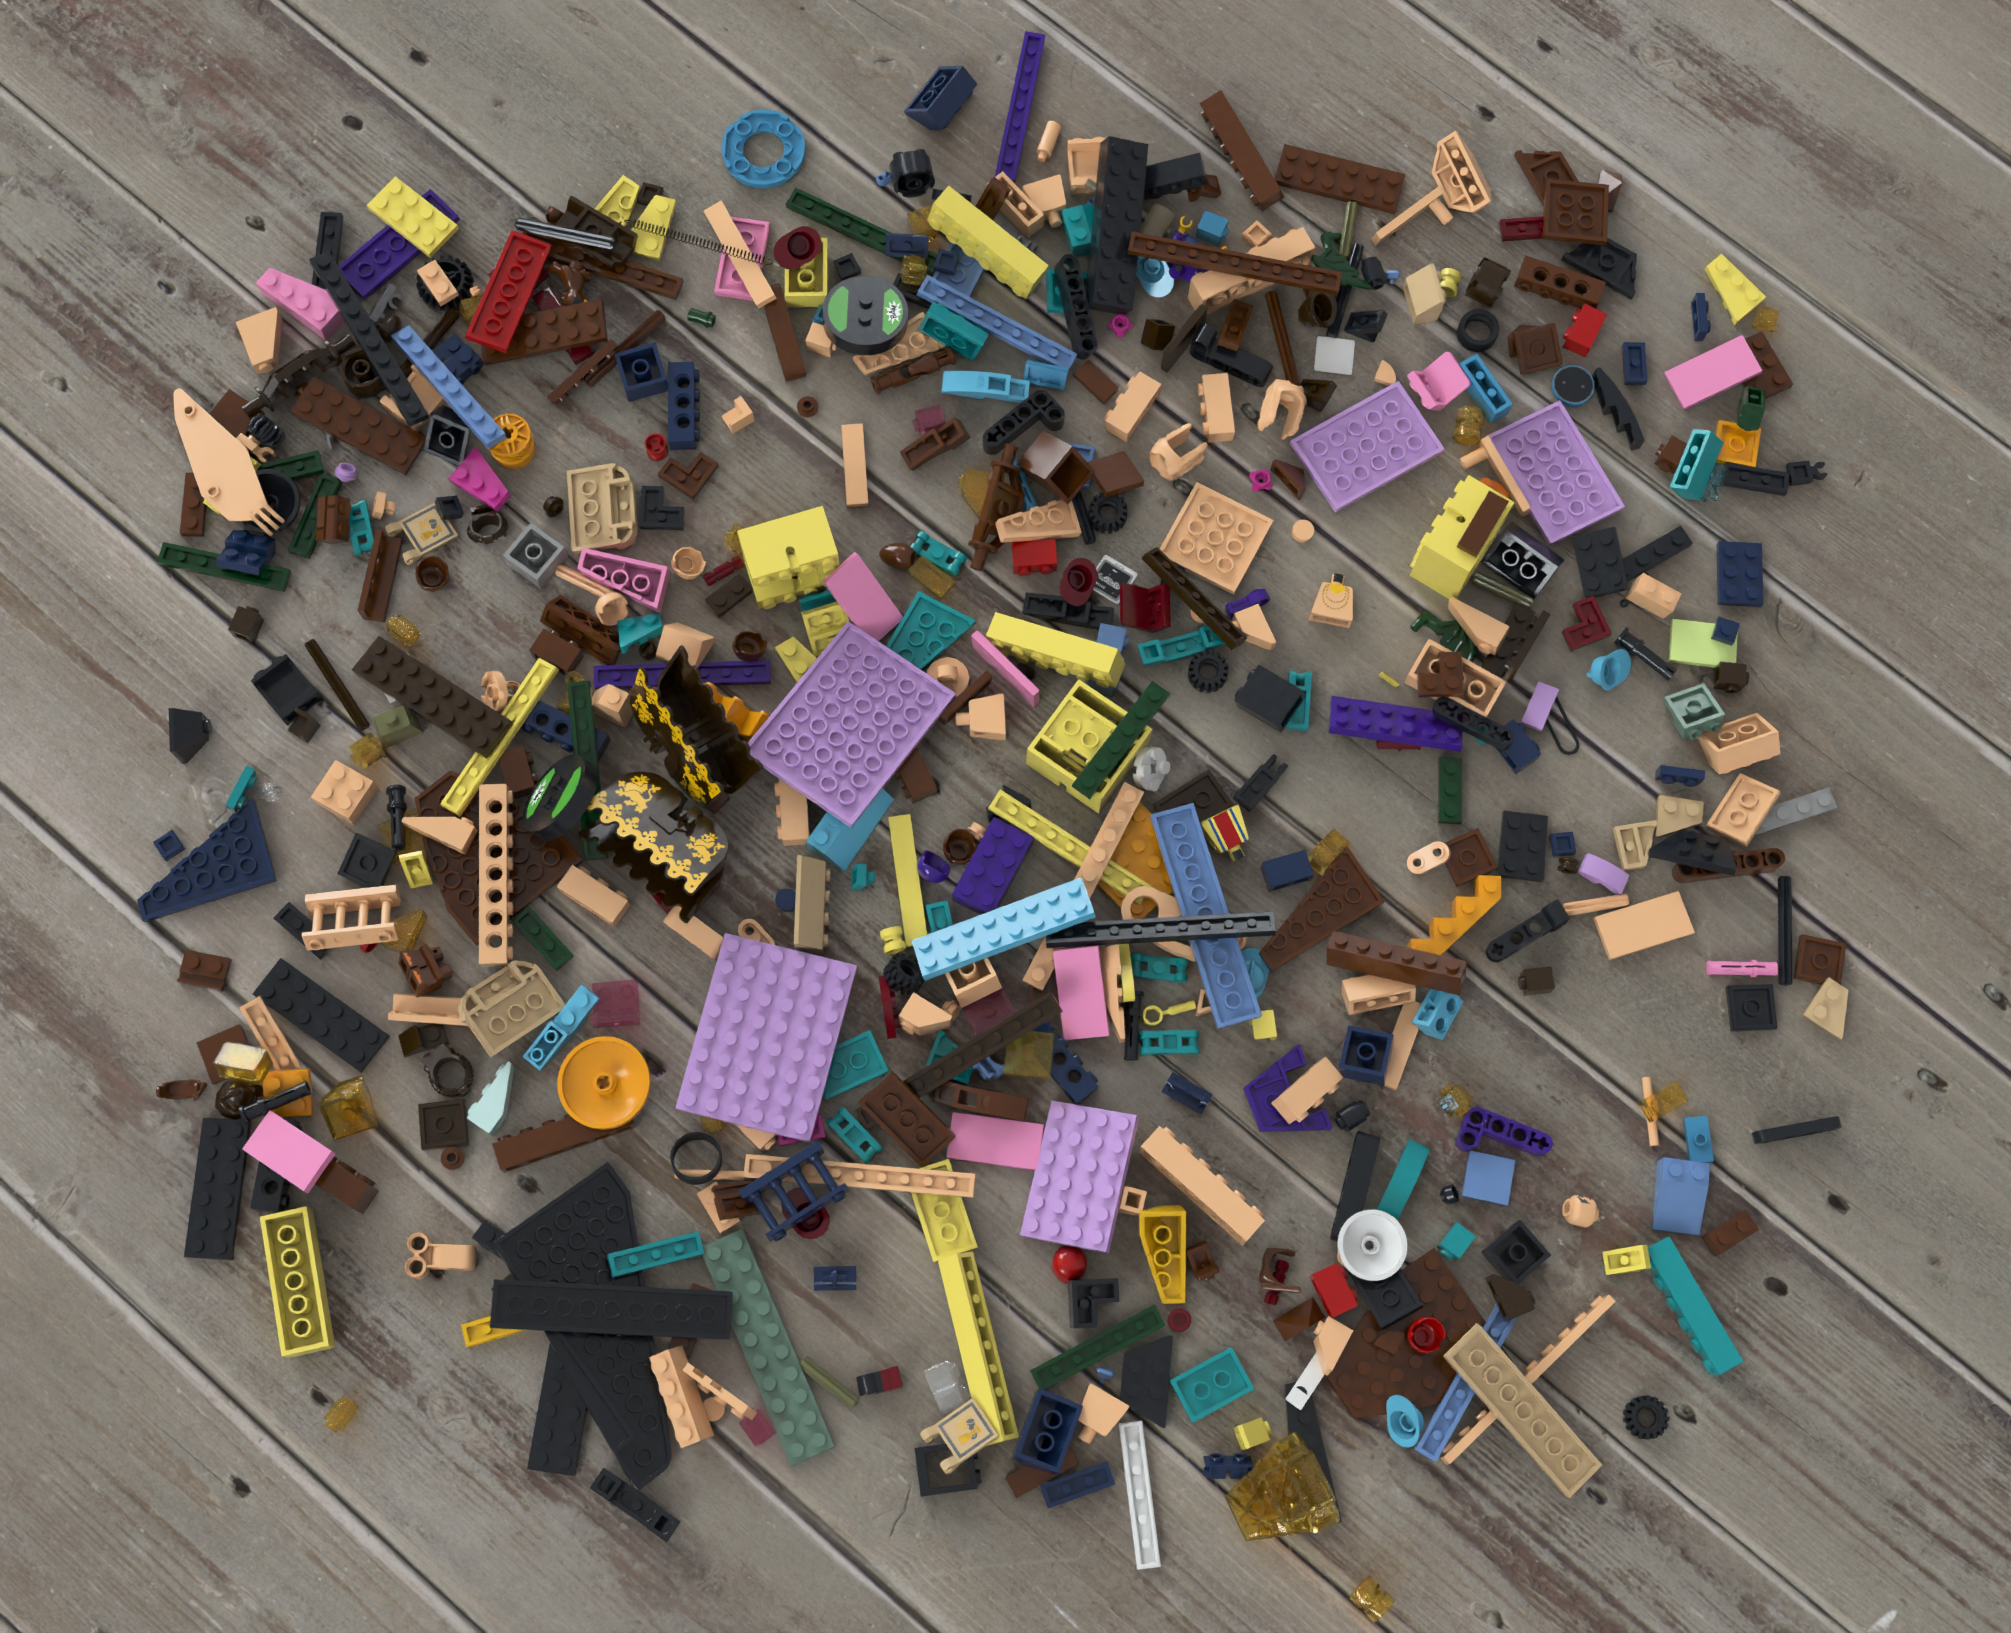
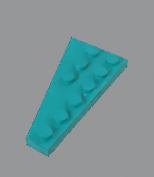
[886,591,976,671]

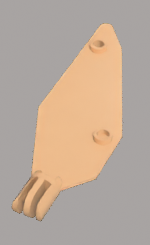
[173,389,285,536]

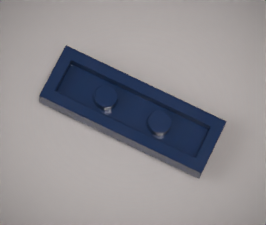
[1040,1461,1115,1508]

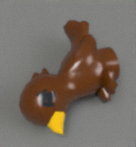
[546,261,592,306]

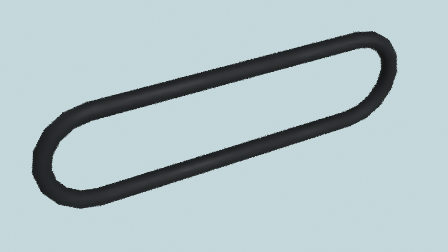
[1546,697,1579,755]

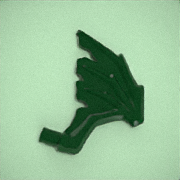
[1311,231,1372,290]
[1410,611,1478,662]

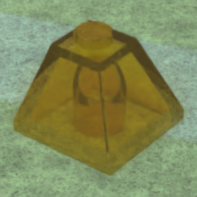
[318,1075,379,1140]

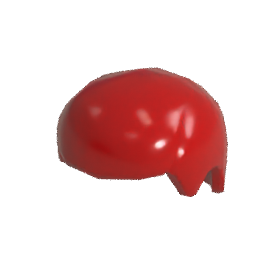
[1052,1245,1087,1284]
[1407,1317,1446,1354]

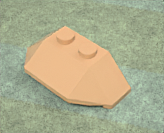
[1432,131,1492,213]

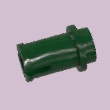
[687,308,716,328]

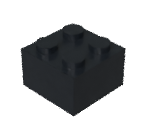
[1481,1219,1551,1284]

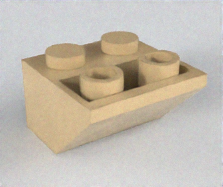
[1403,263,1446,325]

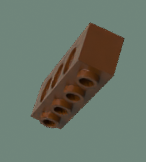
[1514,255,1606,310]

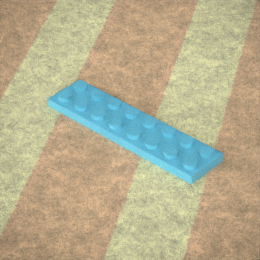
[912,877,1096,981]

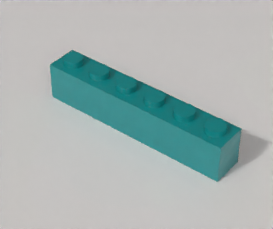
[1648,1236,1743,1377]

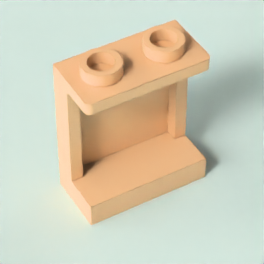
[1067,137,1106,195]
[379,365,445,432]

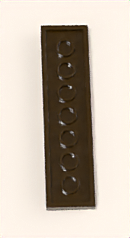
[352,636,513,759]

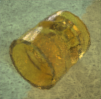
[1452,406,1485,446]
[1349,1575,1395,1623]

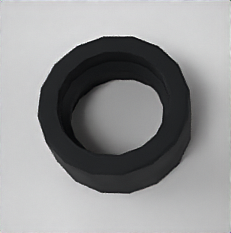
[1457,309,1499,352]

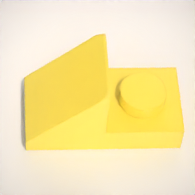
[399,850,433,888]
[1602,1245,1651,1275]

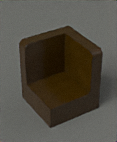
[1141,319,1175,350]
[288,707,321,743]

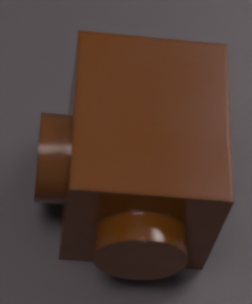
[1655,435,1687,474]

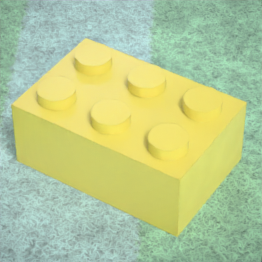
[785,238,829,308]

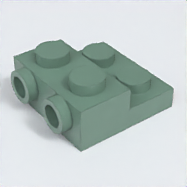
[1663,683,1725,740]

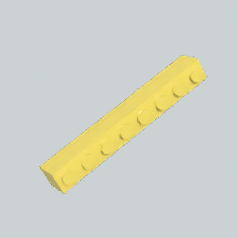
[938,1251,1019,1446]

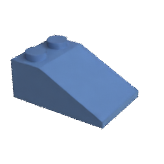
[1652,1157,1710,1236]

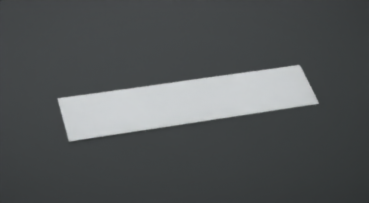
[1286,1352,1324,1410]

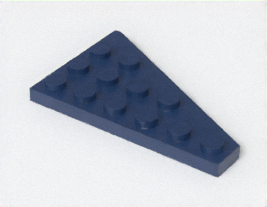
[137,799,277,923]

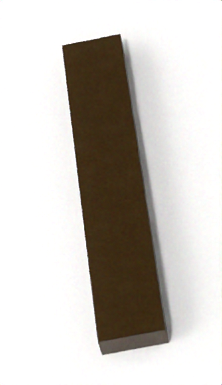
[1141,547,1247,650]

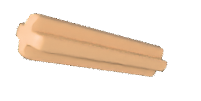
[555,564,615,597]
[1563,894,1629,916]

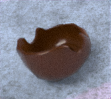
[415,556,449,592]
[732,631,767,662]
[943,829,977,865]

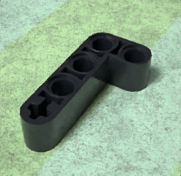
[1189,323,1273,387]
[983,390,1065,455]

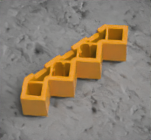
[703,682,770,742]
[1407,875,1501,955]

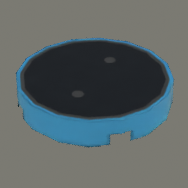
[1551,365,1595,407]

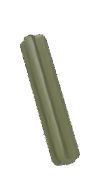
[1338,201,1358,260]
[1472,572,1534,609]
[800,1356,859,1409]

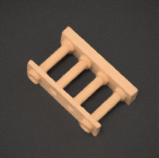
[302,885,401,951]

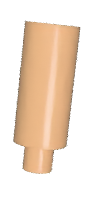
[1037,121,1062,162]

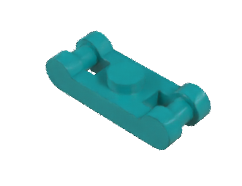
[349,499,374,556]
[910,531,968,577]
[1130,953,1189,983]
[1140,1030,1200,1056]
[826,1106,883,1164]

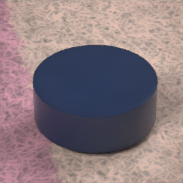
[775,888,796,912]

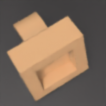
[372,491,396,520]

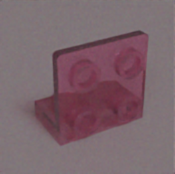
[591,979,640,1029]

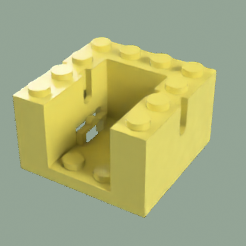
[1409,475,1514,599]
[737,506,840,609]
[1026,679,1152,814]

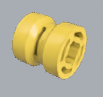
[1440,268,1462,298]
[880,926,907,955]

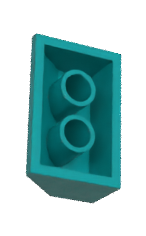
[918,301,989,362]

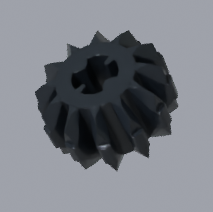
[247,414,285,449]

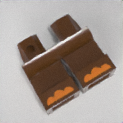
[398,944,453,998]

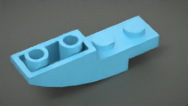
[941,371,1030,403]
[523,985,601,1071]

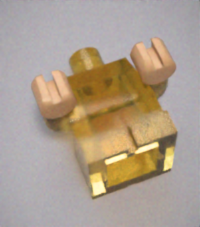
[460,286,483,325]

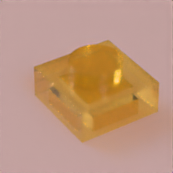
[1752,305,1779,333]

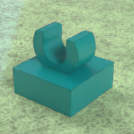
[851,864,876,891]

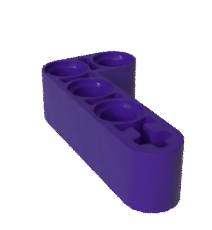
[1455,1107,1553,1157]

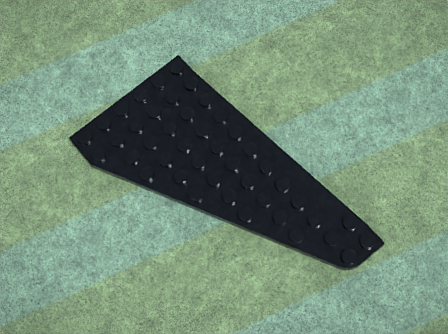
[492,1162,672,1491]

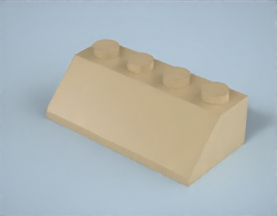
[794,855,831,954]

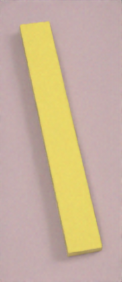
[440,658,559,817]
[988,789,1151,905]

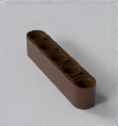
[764,283,807,382]
[1672,848,1785,883]

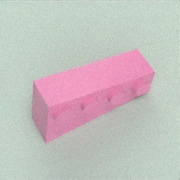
[256,268,344,340]
[577,548,671,614]

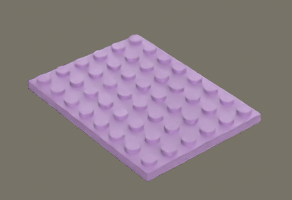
[748,621,956,828]
[675,933,857,1143]

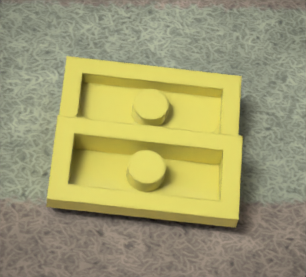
[801,601,849,657]

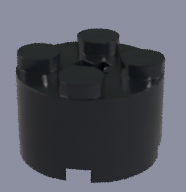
[889,149,935,198]

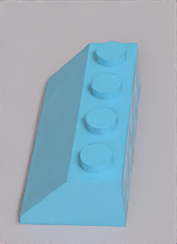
[806,789,894,872]

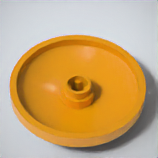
[557,1036,651,1130]

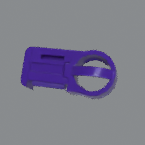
[1225,589,1271,619]

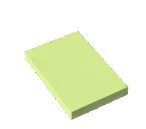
[1668,619,1738,668]

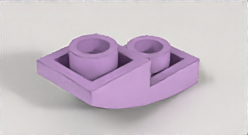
[1521,681,1559,732]
[1578,853,1630,895]

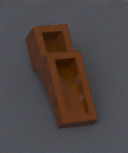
[900,417,971,471]

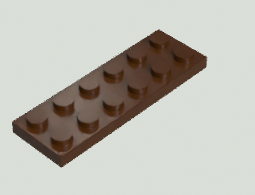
[1275,144,1405,214]
[481,299,608,366]
[291,376,426,475]

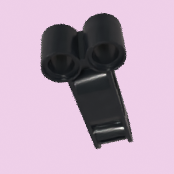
[1486,899,1571,963]

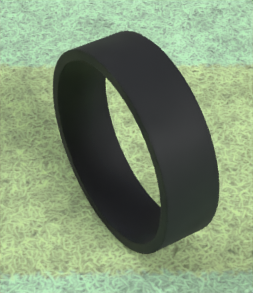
[670,1132,722,1185]

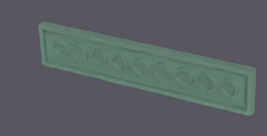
[703,1229,835,1467]

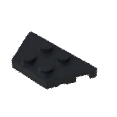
[1561,238,1637,300]
[1649,830,1737,876]
[1120,1335,1173,1428]

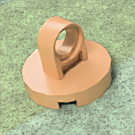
[926,657,969,700]
[481,671,520,714]

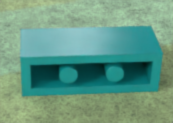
[1670,429,1724,501]

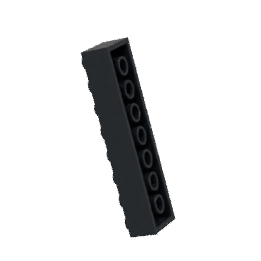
[1086,136,1149,315]

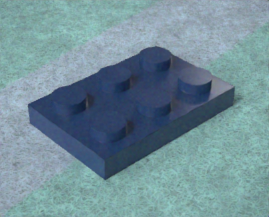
[1716,541,1763,607]

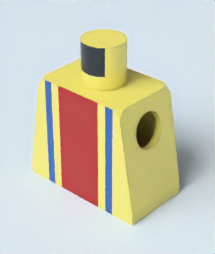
[1200,805,1249,862]

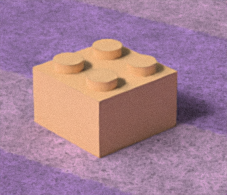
[311,760,379,826]
[945,958,1002,1008]

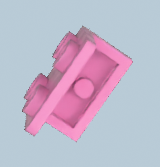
[1407,352,1471,411]

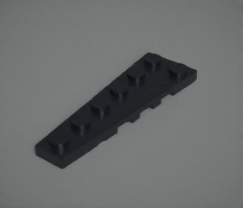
[1284,1382,1342,1532]

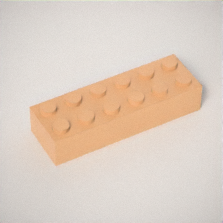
[1188,227,1315,315]
[1138,1126,1265,1246]

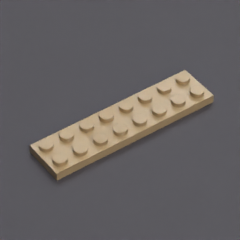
[1443,1323,1602,1498]

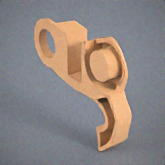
[1121,886,1247,1017]

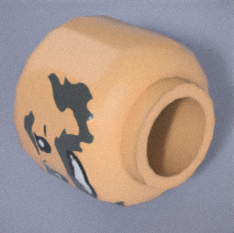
[1562,1195,1599,1228]

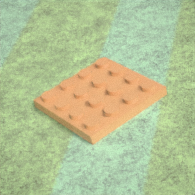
[1160,482,1274,595]

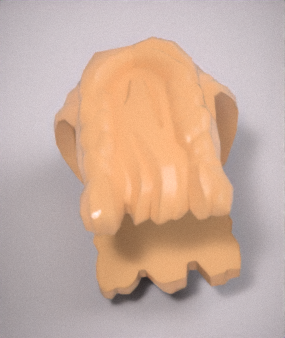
[1257,379,1307,440]
[1150,423,1207,481]

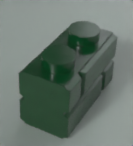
[1737,386,1765,431]

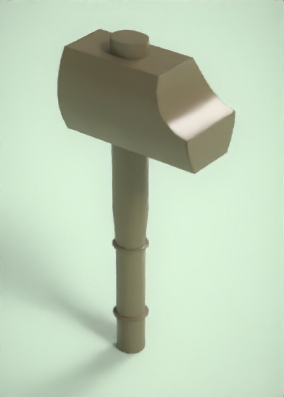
[1084,178,1175,237]

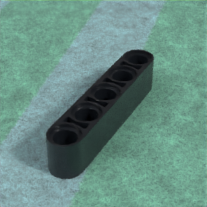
[1054,254,1098,360]
[1330,1131,1380,1242]

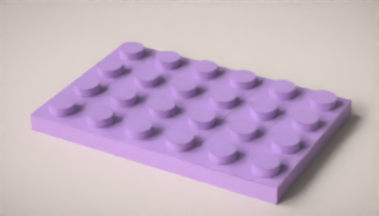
[1289,381,1445,513]
[1486,400,1625,546]
[1020,1100,1140,1253]

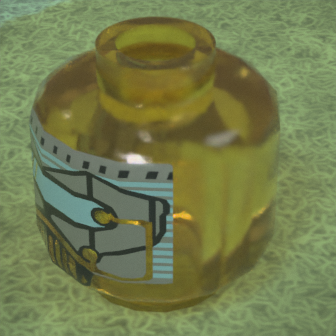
[1438,1083,1472,1118]

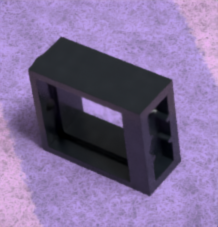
[914,1444,982,1497]

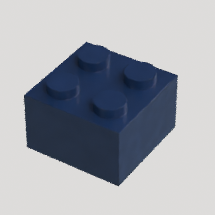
[614,342,668,402]
[1339,1025,1394,1086]

